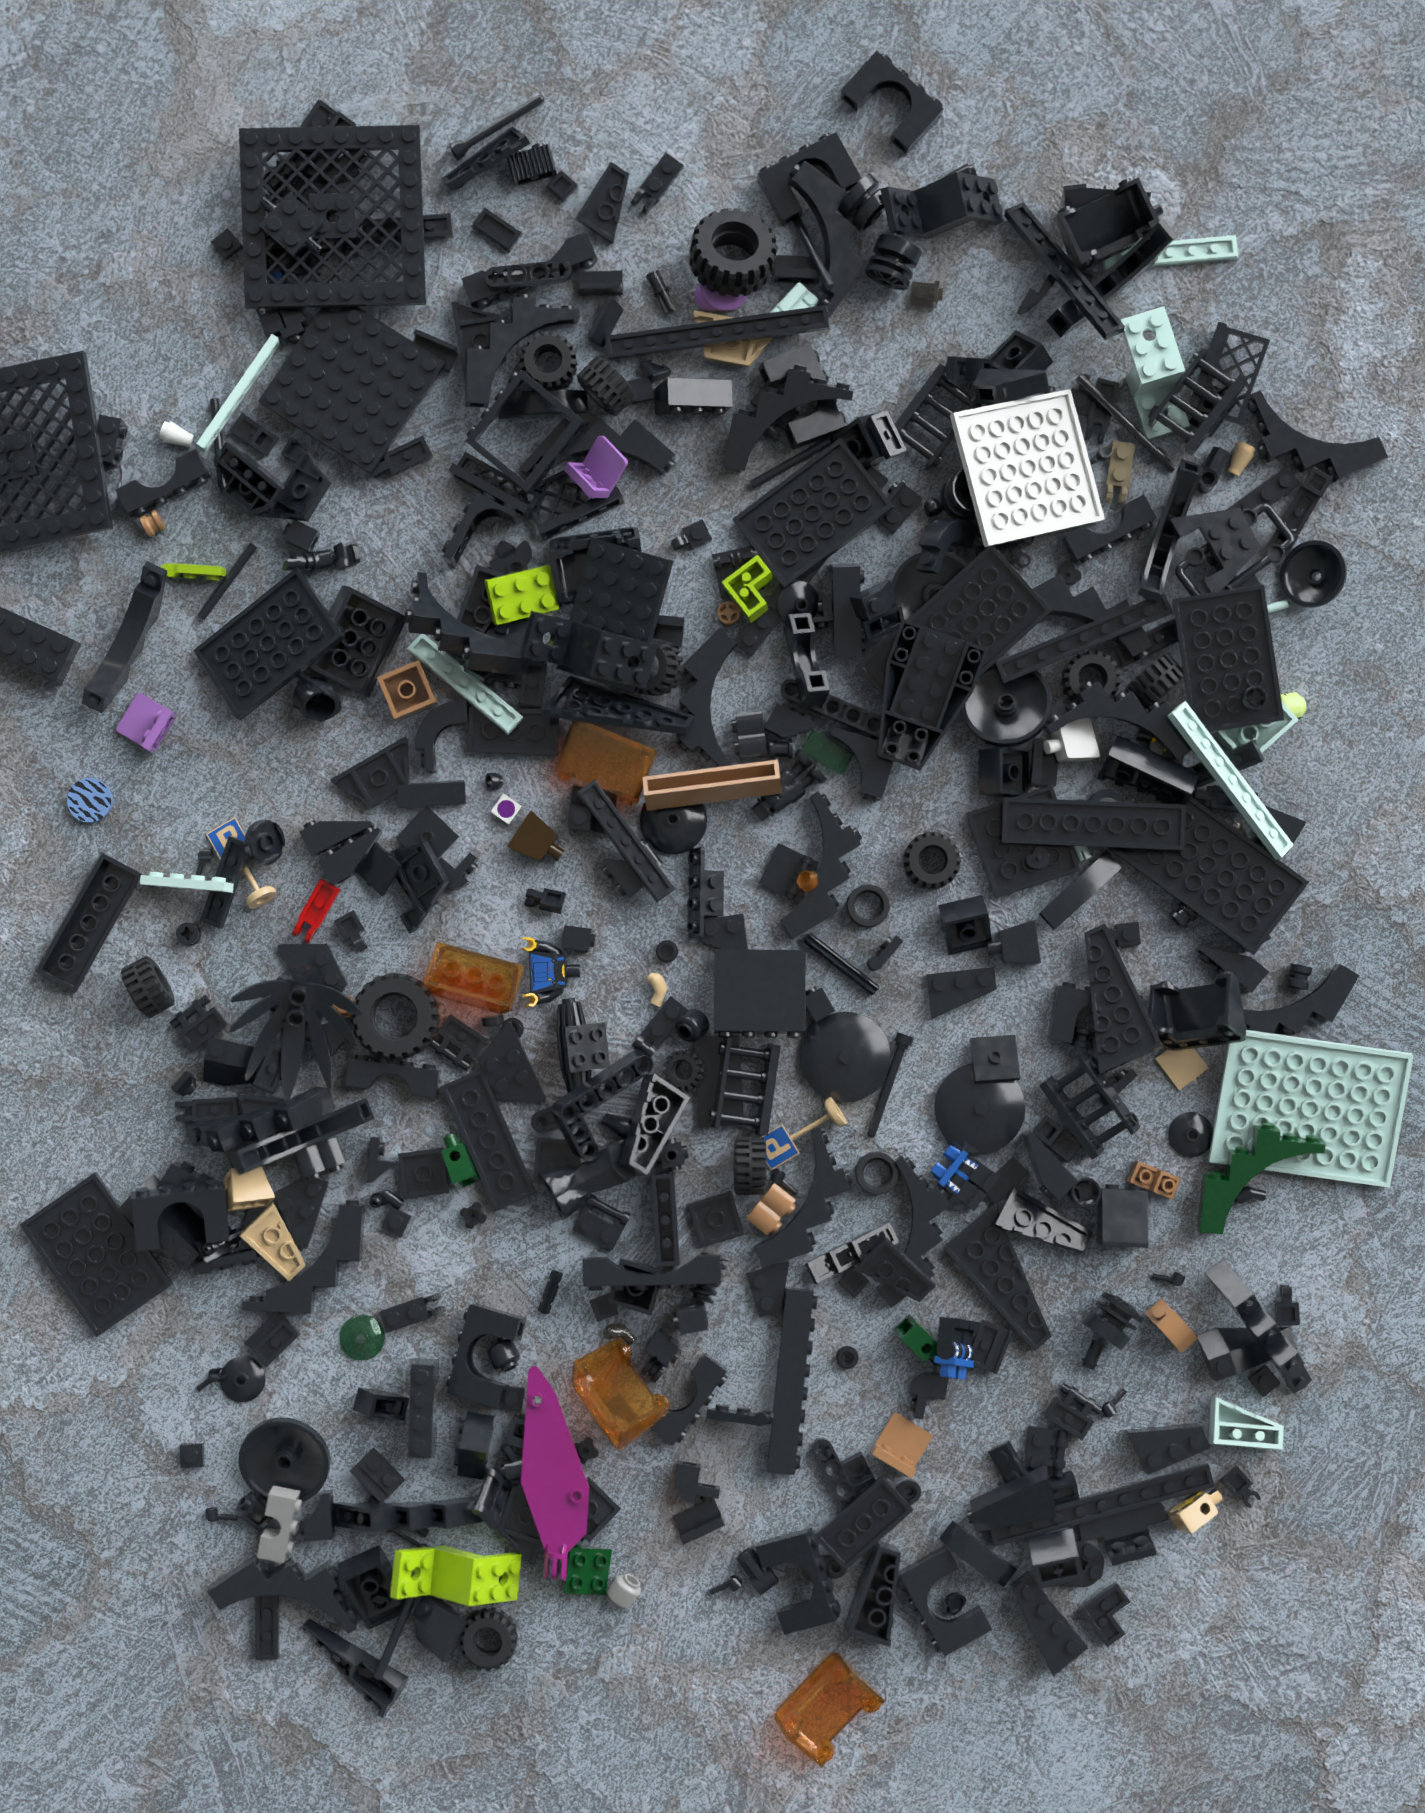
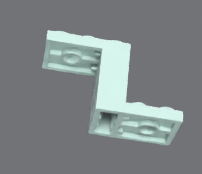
[1120,306,1190,440]

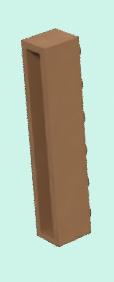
[642,760,782,811]

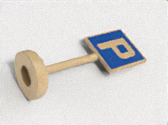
[206,817,277,909]
[760,1097,847,1170]

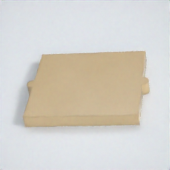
[1155,1049,1208,1090]

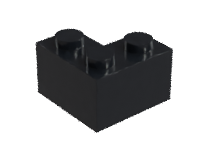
[454,1411,494,1480]

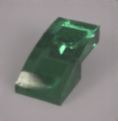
[801,730,853,775]

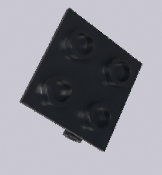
[712,546,765,598]
[759,843,819,903]

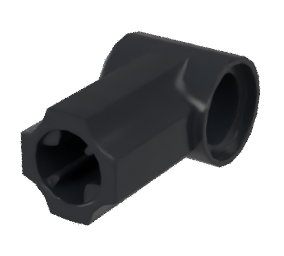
[1196,446,1230,493]
[736,1546,779,1595]

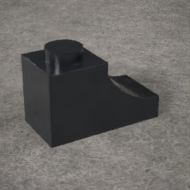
[300,1490,336,1541]

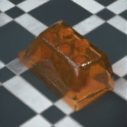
[424,942,524,1014]

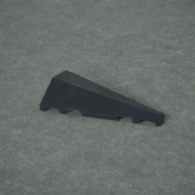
[302,1619,408,1718]

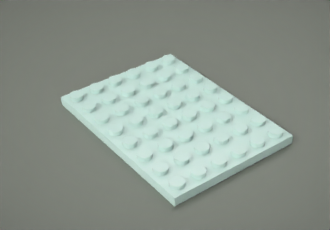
[1208,1030,1414,1188]

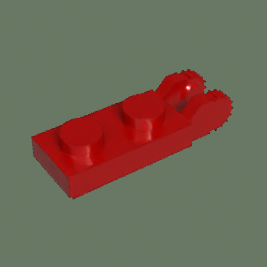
[292,879,341,944]

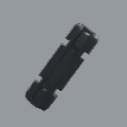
[538,1270,563,1314]

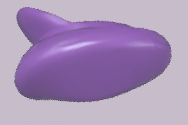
[695,283,748,311]

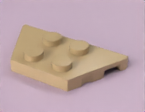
[694,310,774,368]

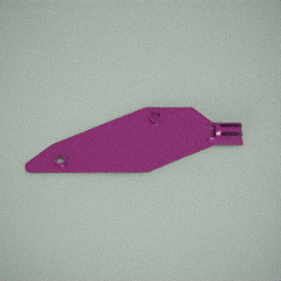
[521,1366,589,1581]

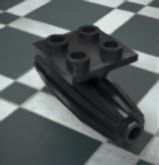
[556,998,610,1093]

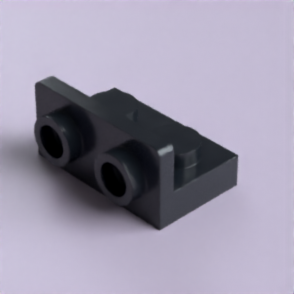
[878,479,923,534]

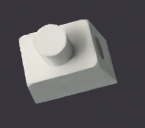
[1043,718,1100,762]

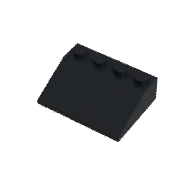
[308,585,405,698]

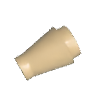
[1227,441,1255,477]

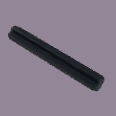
[803,933,879,995]

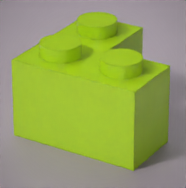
[722,555,773,623]

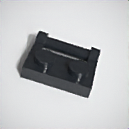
[867,935,903,971]
[572,1194,631,1251]
[471,1468,512,1529]

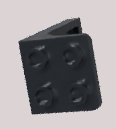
[442,492,520,568]

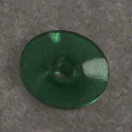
[339,1315,385,1361]

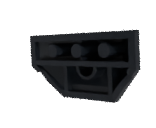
[214,442,285,517]

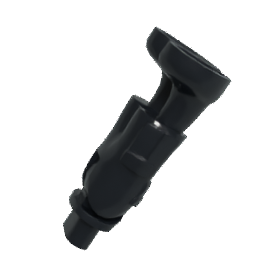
[751,749,827,822]

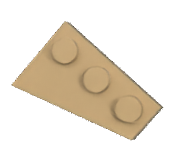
[240,1202,306,1281]

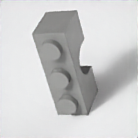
[257,1485,302,1563]

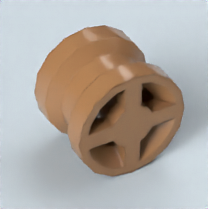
[139,509,166,537]
[717,602,740,626]

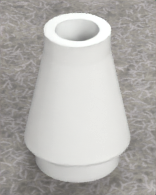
[159,421,194,448]

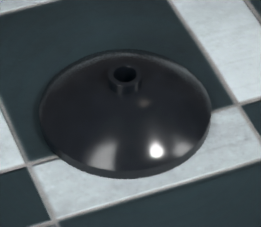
[1280,540,1347,608]
[640,802,707,854]

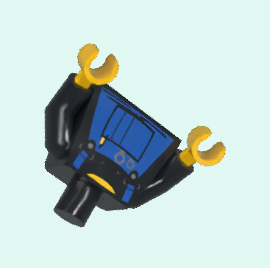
[520,937,580,1008]

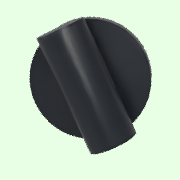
[171,1071,197,1096]

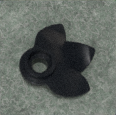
[489,540,532,575]

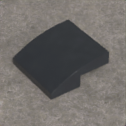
[300,99,357,158]

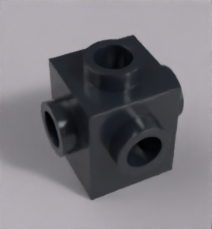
[657,1138,689,1172]

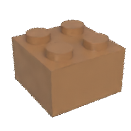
[377,660,439,722]

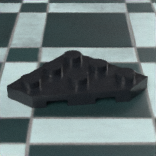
[243,1177,329,1247]

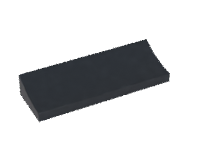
[35,851,142,993]

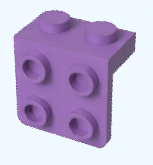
[563,436,628,499]

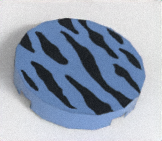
[67,778,113,823]

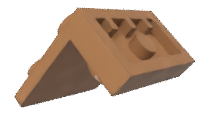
[871,1412,933,1478]

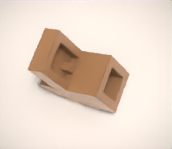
[1144,1299,1198,1353]

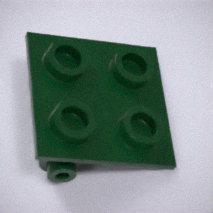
[563,1545,612,1595]

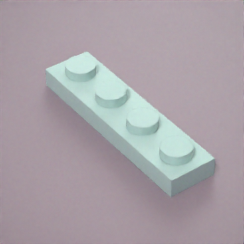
[140,872,234,893]

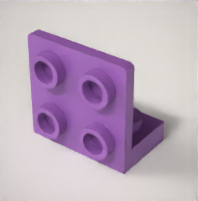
[116,692,177,753]

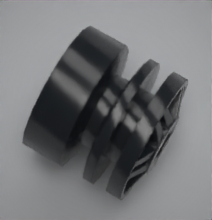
[864,234,922,290]
[940,468,976,520]
[1082,1291,1144,1351]

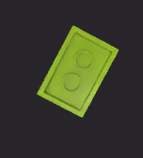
[484,565,559,625]

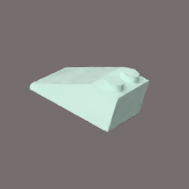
[1213,702,1298,753]

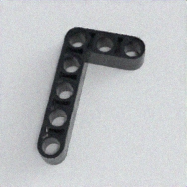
[552,1051,653,1161]

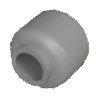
[607,1574,641,1609]

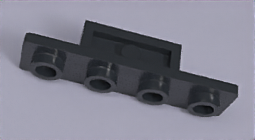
[687,847,724,938]

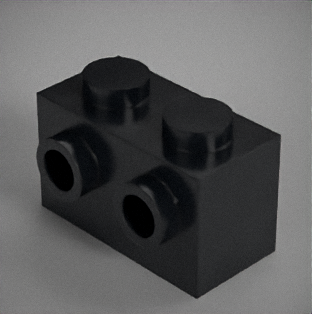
[97,414,128,467]

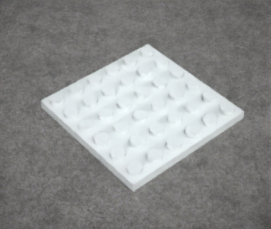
[950,389,1105,547]

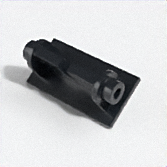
[195,1226,242,1263]

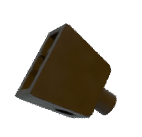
[507,810,565,863]

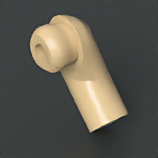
[647,973,668,1007]

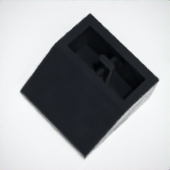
[1028,1528,1084,1588]

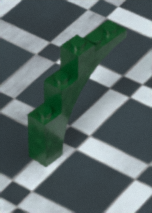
[1197,1122,1326,1234]

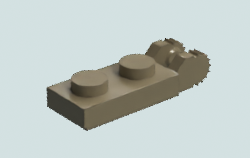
[1105,440,1135,505]

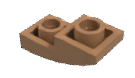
[1127,1160,1181,1200]

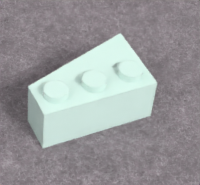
[1209,1397,1284,1450]

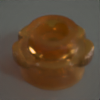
[797,870,818,892]

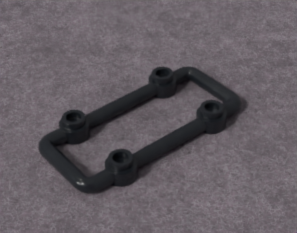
[1175,503,1295,596]

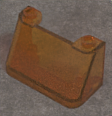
[554,720,658,806]
[572,1337,670,1450]
[774,1652,885,1768]

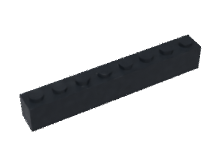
[767,1287,817,1475]

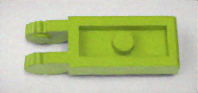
[161,563,226,581]

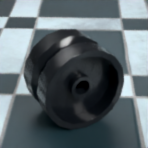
[837,174,885,232]

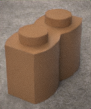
[746,1182,796,1235]

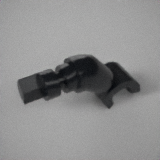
[282,542,361,573]

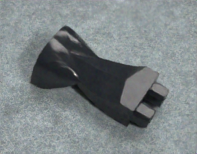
[538,1139,636,1220]

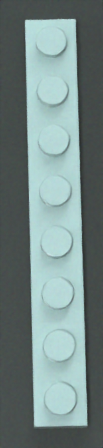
[1168,701,1293,860]

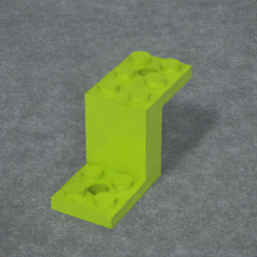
[390,1545,522,1606]

